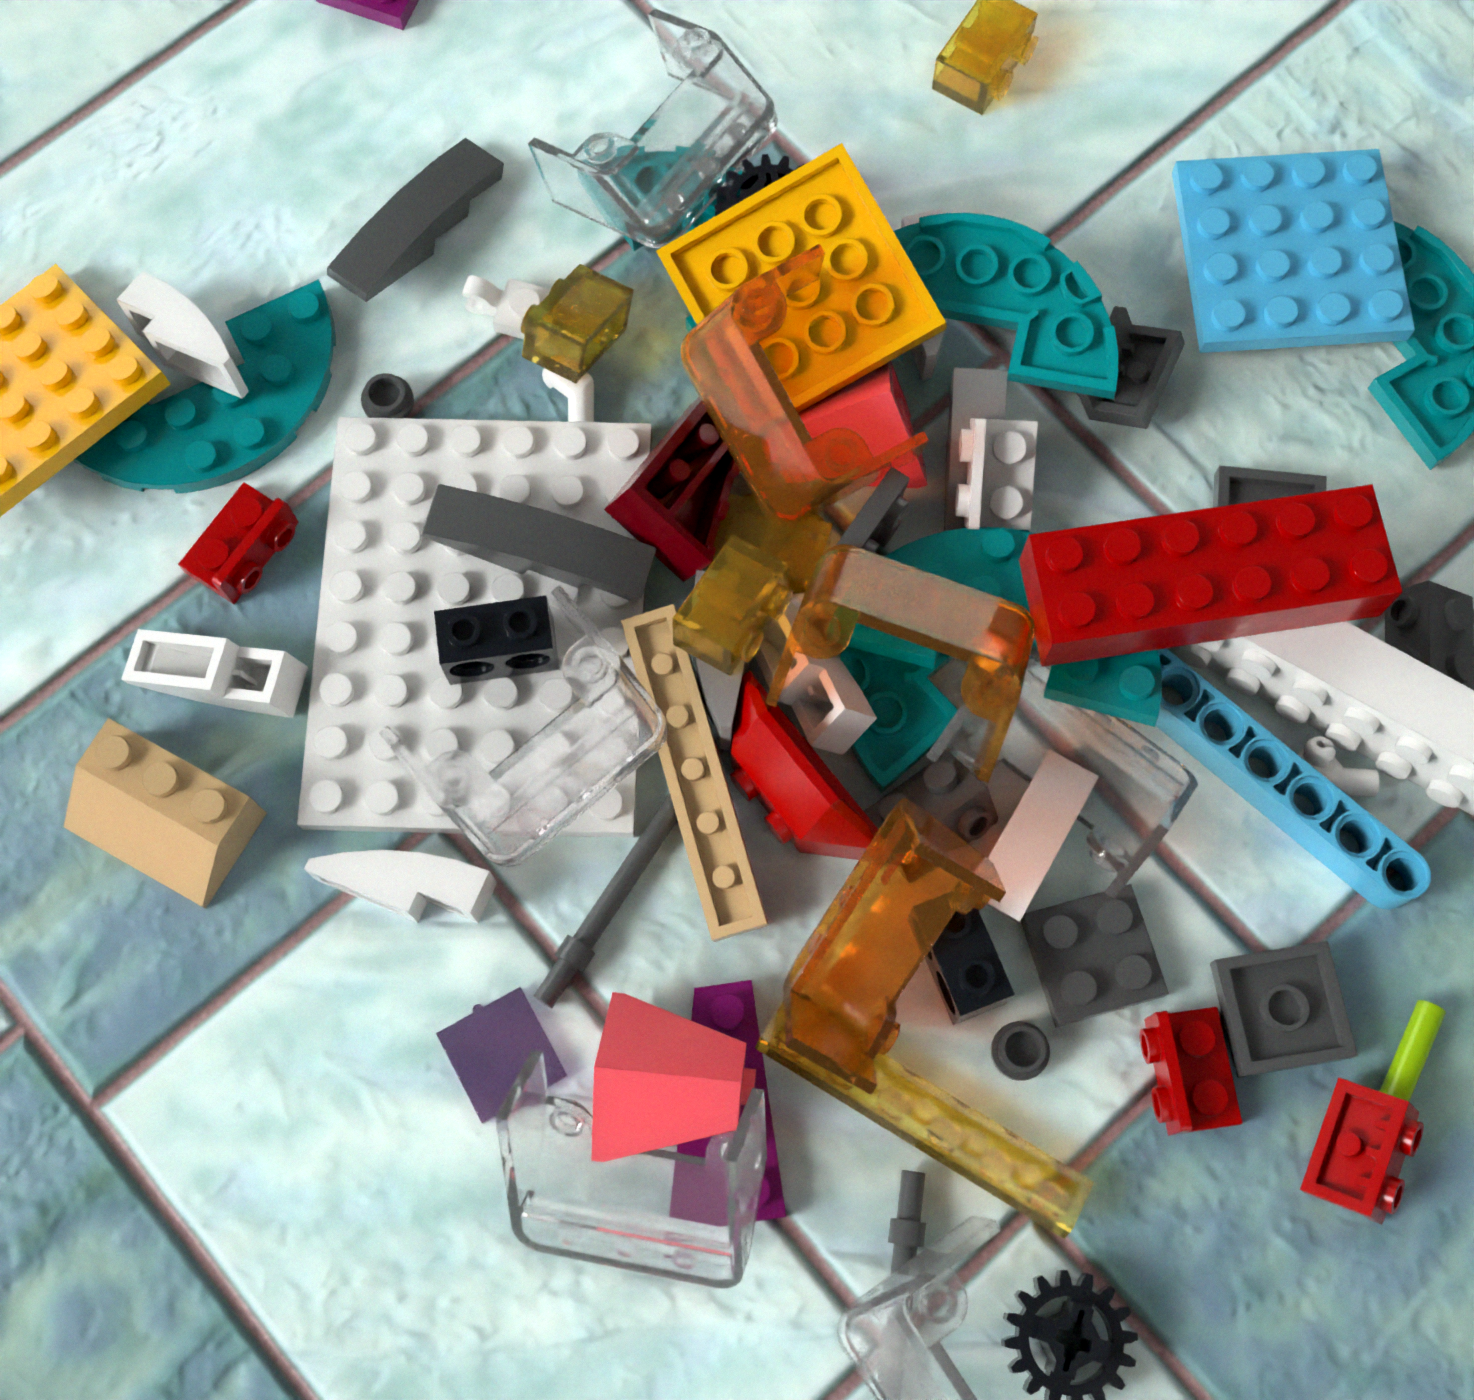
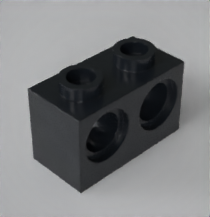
[434,595,560,685]
[908,886,1015,1025]

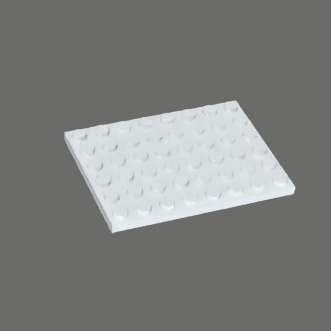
[297,417,652,838]

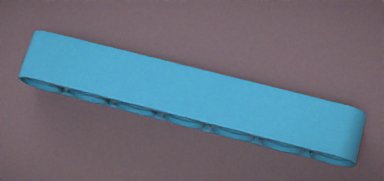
[1155,648,1431,910]

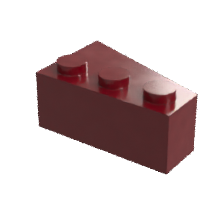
[604,381,754,582]

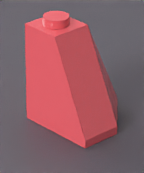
[763,361,928,489]
[591,992,756,1162]

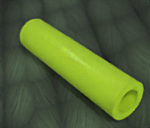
[1380,1000,1446,1101]

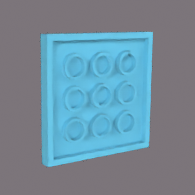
[1172,149,1415,353]

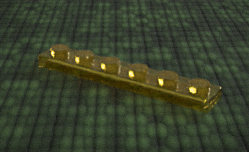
[755,995,1094,1239]

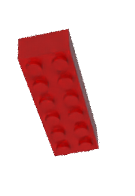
[1019,484,1403,667]

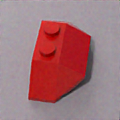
[729,671,891,862]

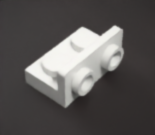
[955,418,1038,530]

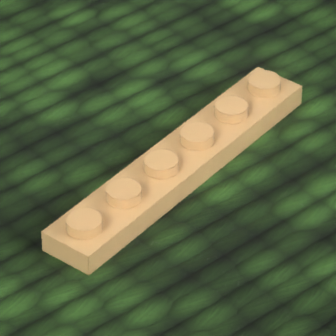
[621,604,769,942]

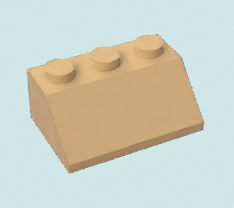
[63,718,267,909]

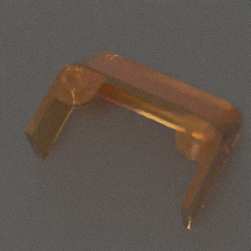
[681,244,929,525]
[765,544,1036,783]
[783,798,1006,1095]

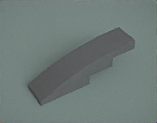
[327,137,504,302]
[420,484,656,602]

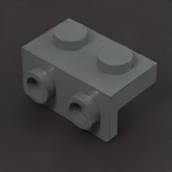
[1077,306,1185,429]
[1385,580,1474,690]
[864,751,999,884]

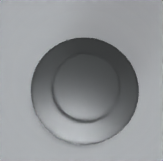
[361,373,414,418]
[991,1021,1050,1081]

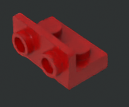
[178,482,299,605]
[1140,1007,1243,1136]
[1300,1077,1424,1225]

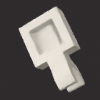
[462,276,559,345]

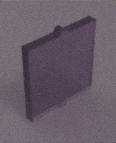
[436,987,568,1124]

